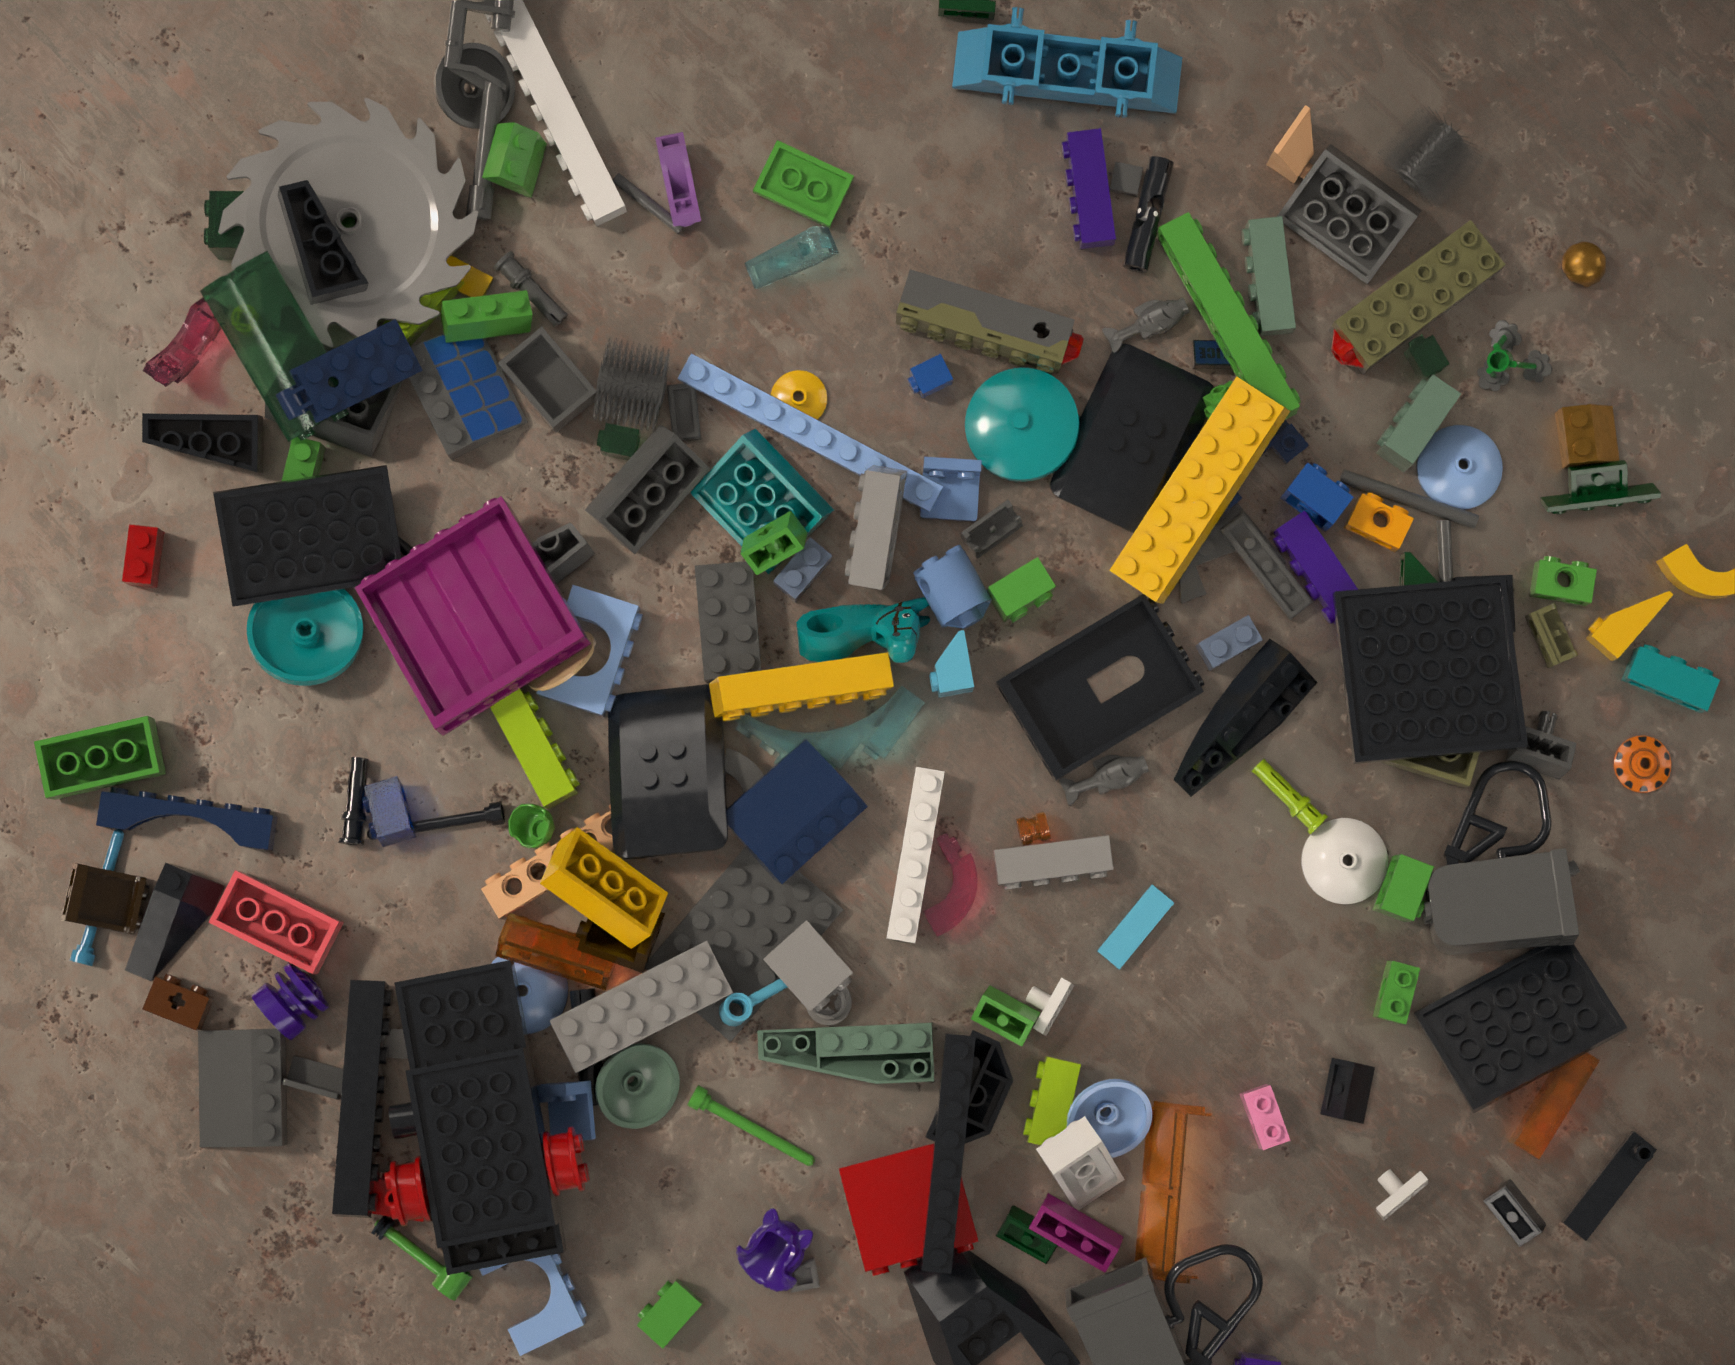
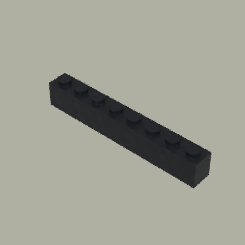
[332,980,393,1218]
[921,1033,976,1274]

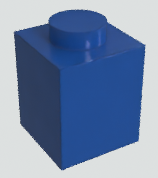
[907,354,953,399]

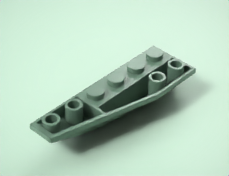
[757,1022,934,1084]

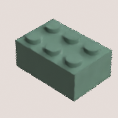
[1376,375,1461,472]

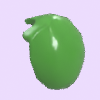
[508,804,555,849]

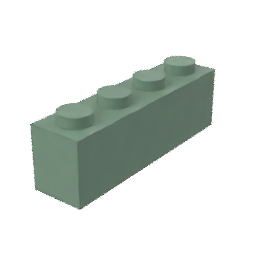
[1241,216,1296,337]

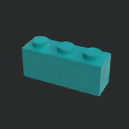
[1621,644,1720,713]

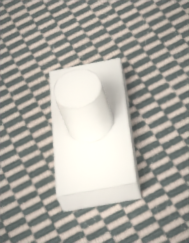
[1026,977,1074,1036]
[1376,1169,1428,1221]

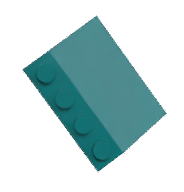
[690,428,834,574]

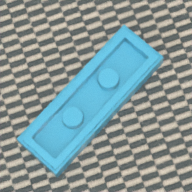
[1097,885,1174,970]

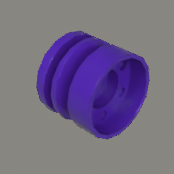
[251,962,330,1040]

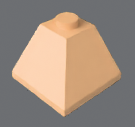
[1266,105,1314,184]

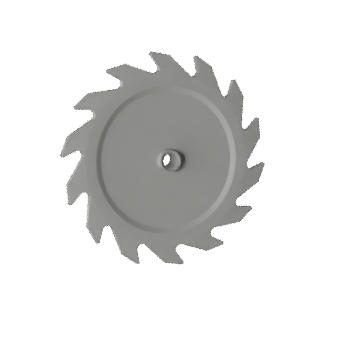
[218,98,478,348]

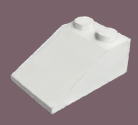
[1036,1116,1125,1210]

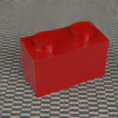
[122,524,165,588]

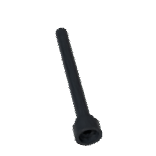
[367,801,505,840]

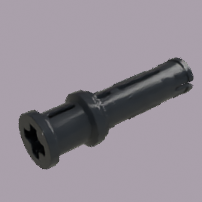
[338,757,369,846]

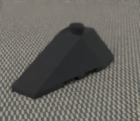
[125,863,225,981]

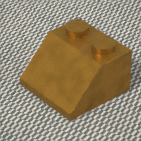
[1555,404,1619,469]

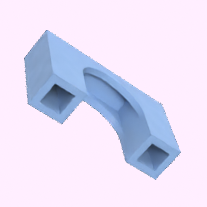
[536,585,643,717]
[479,1253,588,1356]

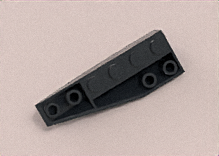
[1174,639,1318,797]

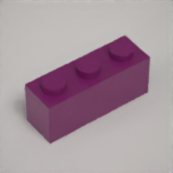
[1029,1193,1124,1273]

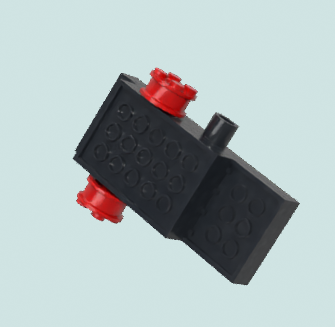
[385,960,590,1275]

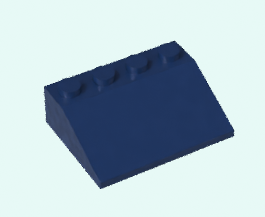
[727,739,868,884]

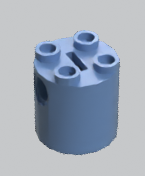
[913,545,992,629]

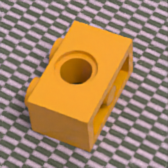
[1343,492,1414,553]

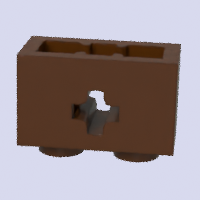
[142,974,214,1031]

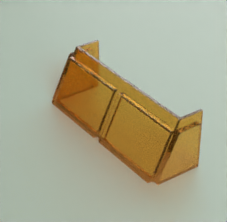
[1135,1101,1212,1284]

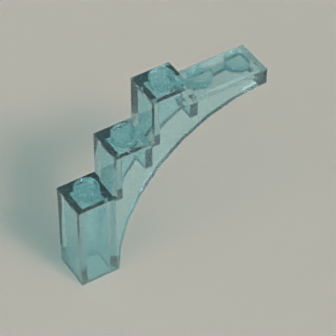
[734,686,925,771]

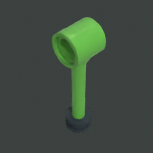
[371,1216,473,1301]

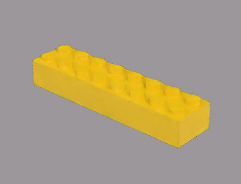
[1109,376,1290,604]

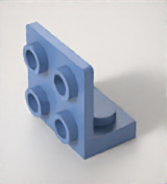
[920,457,982,522]
[537,1081,596,1140]

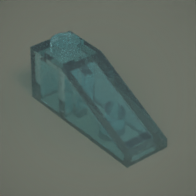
[744,226,839,289]

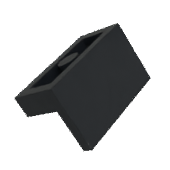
[1320,1058,1375,1124]

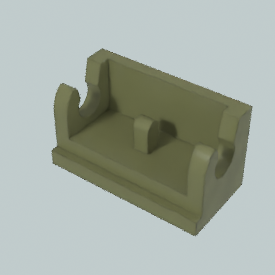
[1525,603,1578,668]

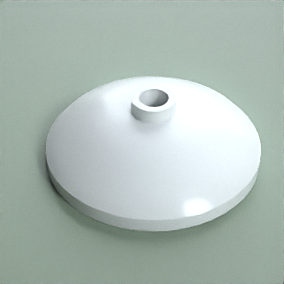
[1301,818,1388,904]

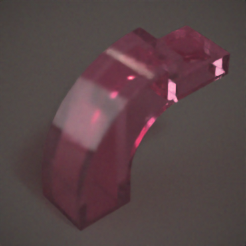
[143,295,229,387]
[923,833,978,937]

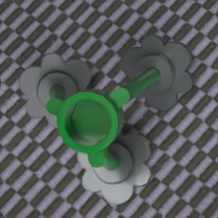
[1477,320,1553,391]

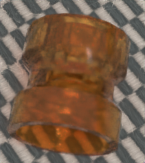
[1016,811,1051,846]

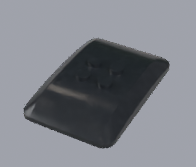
[1050,343,1214,533]
[608,684,728,859]

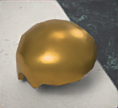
[1562,242,1606,287]

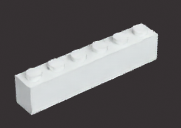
[886,767,945,944]

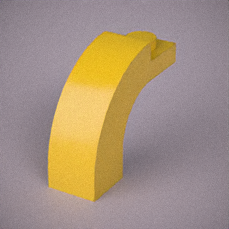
[1656,544,1735,599]

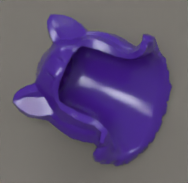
[736,1208,813,1292]

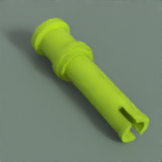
[1251,758,1328,834]

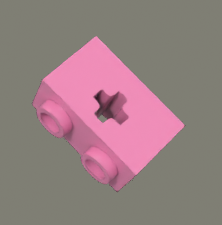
[1240,1084,1291,1150]

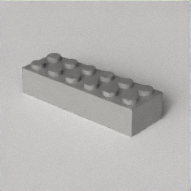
[549,941,733,1073]

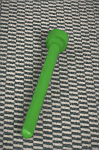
[687,1085,815,1166]

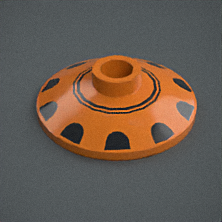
[1613,736,1671,793]

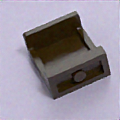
[61,863,149,935]
[575,912,665,973]

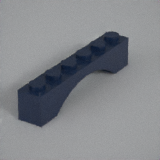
[96,787,278,851]

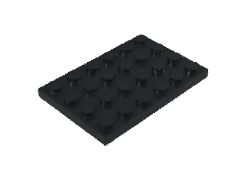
[213,465,402,607]
[1414,944,1627,1113]

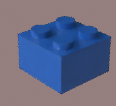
[1280,463,1354,532]

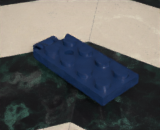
[275,319,423,423]

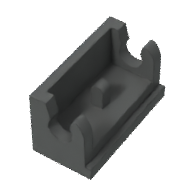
[960,499,1023,559]

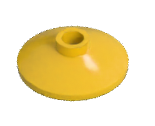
[771,370,827,420]

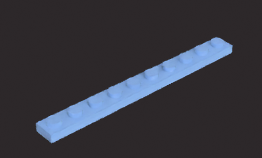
[678,353,943,513]

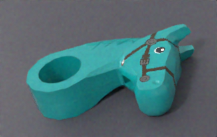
[796,597,931,663]

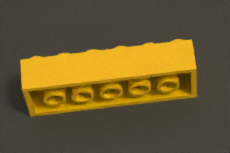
[709,652,894,721]

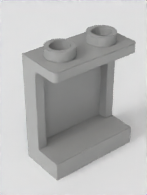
[763,920,853,1011]

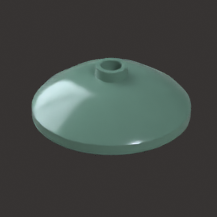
[595,1044,680,1129]

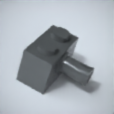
[1505,711,1577,780]

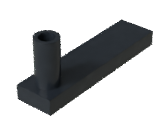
[1561,1131,1657,1241]

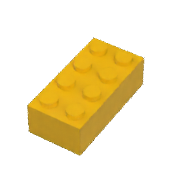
[540,827,668,949]

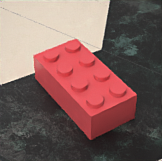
[209,870,344,974]

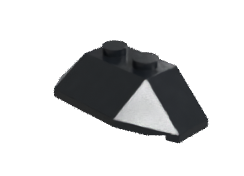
[925,1030,1014,1144]

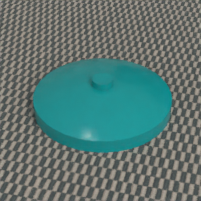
[965,368,1080,482]
[247,589,364,686]

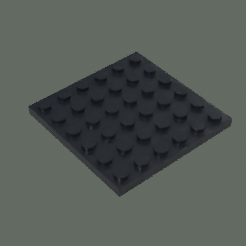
[1333,576,1528,764]

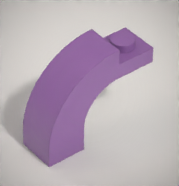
[655,132,701,227]

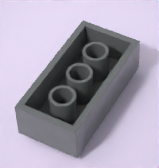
[585,424,710,554]
[695,561,762,683]

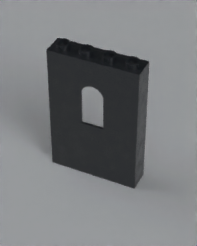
[995,594,1205,782]

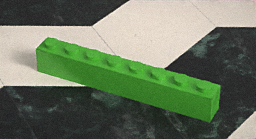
[1156,212,1301,420]

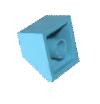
[929,630,974,698]

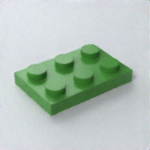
[753,140,854,229]

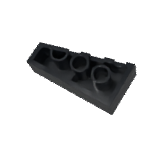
[278,180,369,305]

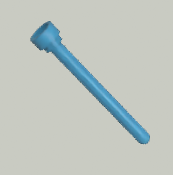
[70,829,124,966]

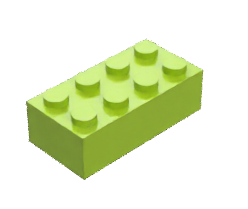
[490,689,580,810]

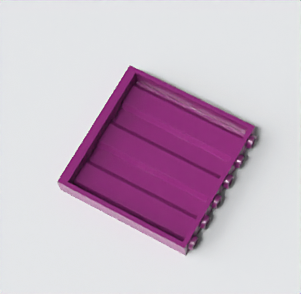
[355,496,591,736]

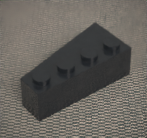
[142,413,263,473]

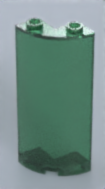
[200,251,349,442]

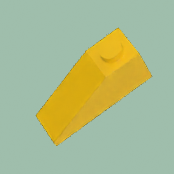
[1586,591,1674,661]

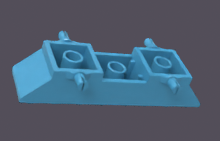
[952,7,1183,118]

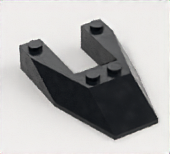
[904,1248,1081,1365]

